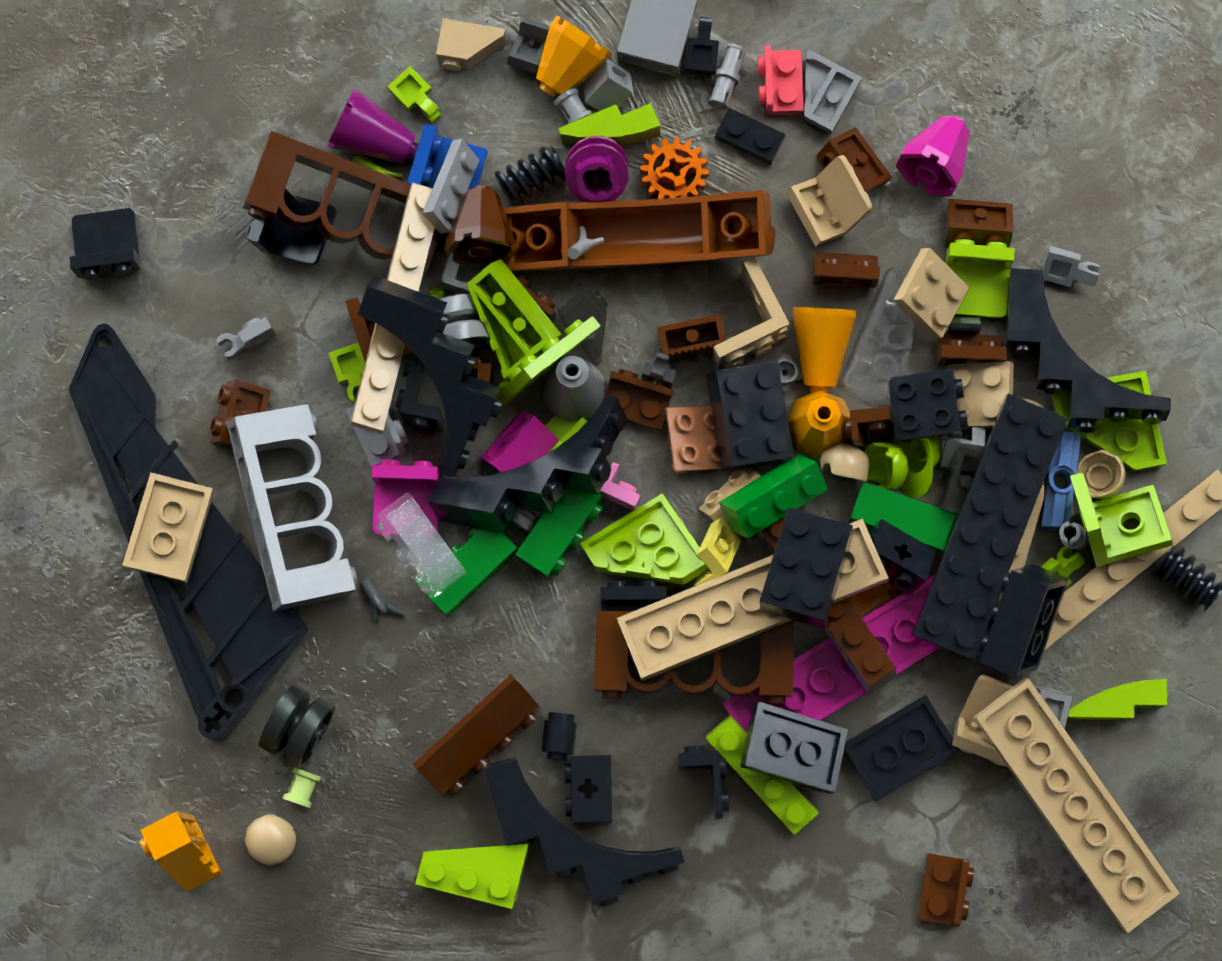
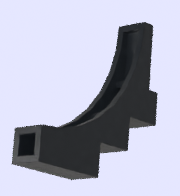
[1005,268,1171,433]
[358,275,503,477]
[427,396,627,533]
[484,756,685,906]

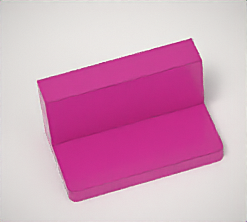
[480,409,558,472]

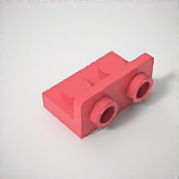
[758,46,804,115]

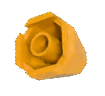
[536,16,612,98]
[788,391,850,460]

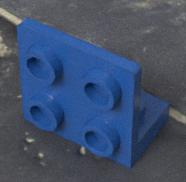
[407,123,488,191]

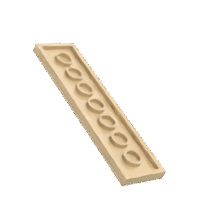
[617,519,888,681]
[973,678,1180,933]

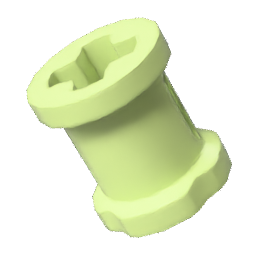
[283,767,322,808]

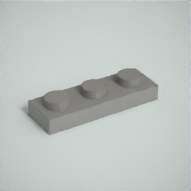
[423,139,479,234]

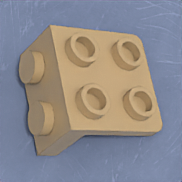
[786,155,872,247]
[952,675,1014,767]

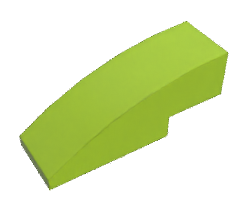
[558,103,661,146]
[1067,679,1167,721]

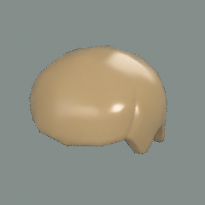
[820,444,869,482]
[1076,450,1126,500]
[244,814,296,866]

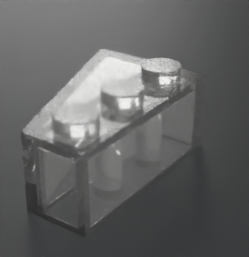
[376,492,468,596]

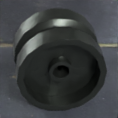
[258,684,335,770]

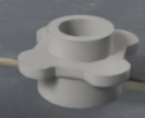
[778,354,803,392]

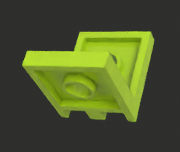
[1070,472,1173,567]

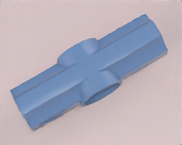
[1040,431,1081,532]

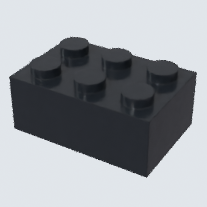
[706,361,794,470]
[759,508,853,629]
[980,564,1069,678]

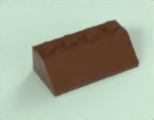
[412,674,540,797]

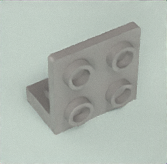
[345,403,409,468]

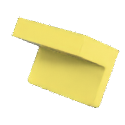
[694,517,741,586]

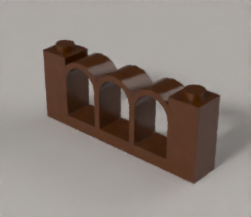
[242,131,440,275]
[594,611,795,704]

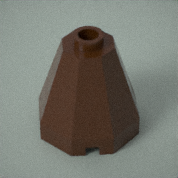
[445,185,516,268]

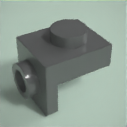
[507,18,550,74]

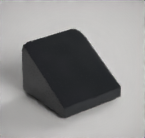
[946,315,982,335]

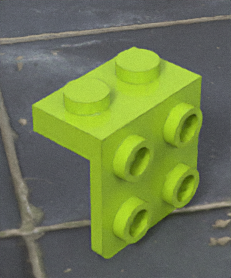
[945,239,1015,319]

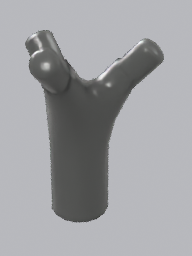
[359,578,404,621]

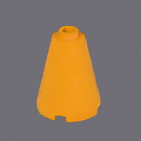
[792,307,857,393]

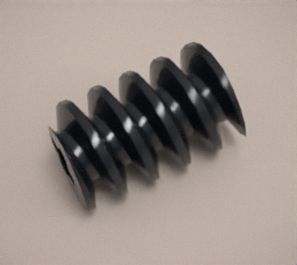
[495,145,566,205]
[1151,545,1222,612]

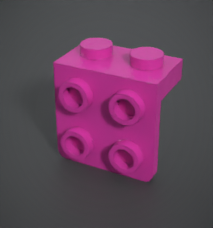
[372,460,440,537]

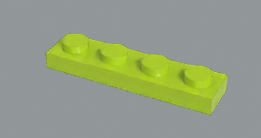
[706,714,819,835]

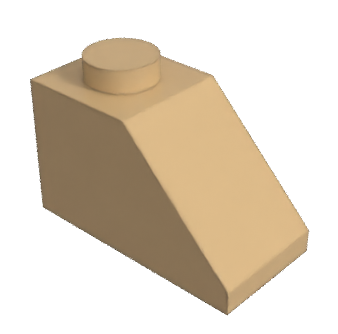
[436,18,506,71]

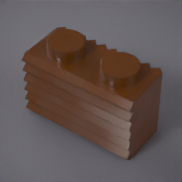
[657,314,726,363]

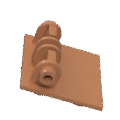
[665,406,722,475]

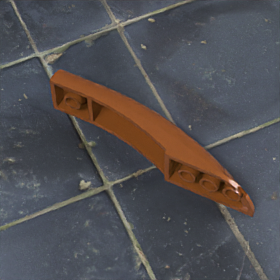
[485,190,775,272]

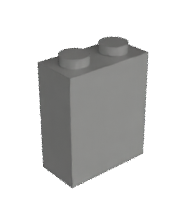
[617,0,698,77]

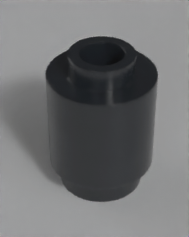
[541,712,577,761]

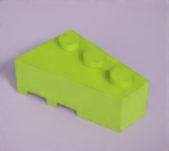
[467,259,562,379]
[415,844,530,909]

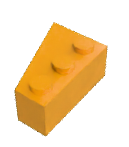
[140,811,222,892]

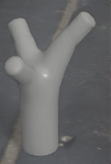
[567,226,604,260]

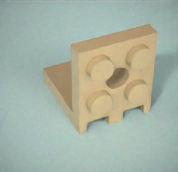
[712,257,789,370]

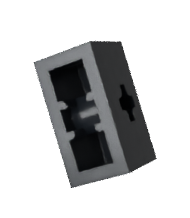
[868,519,936,595]
[565,755,612,824]

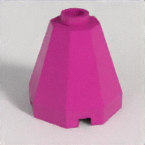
[896,116,970,196]

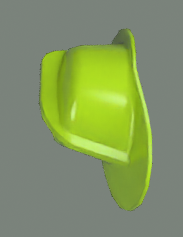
[893,431,942,498]

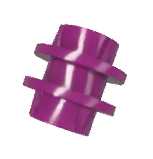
[565,136,629,202]

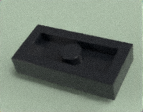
[715,108,786,165]

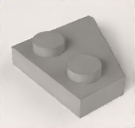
[804,50,862,134]

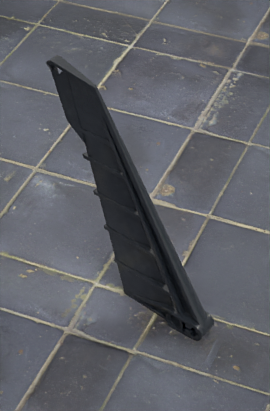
[69,323,309,742]

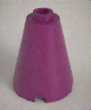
[327,88,419,164]

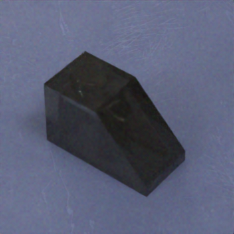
[557,287,608,366]

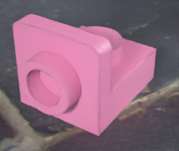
[600,462,641,511]

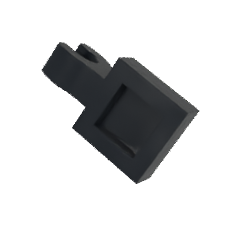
[684,17,719,75]

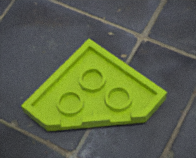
[497,316,600,409]
[1050,370,1167,472]
[580,493,709,585]

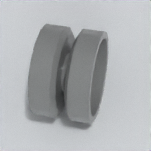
[440,294,491,352]

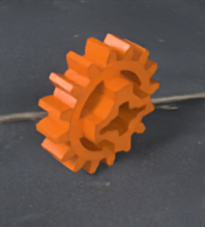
[640,137,709,199]

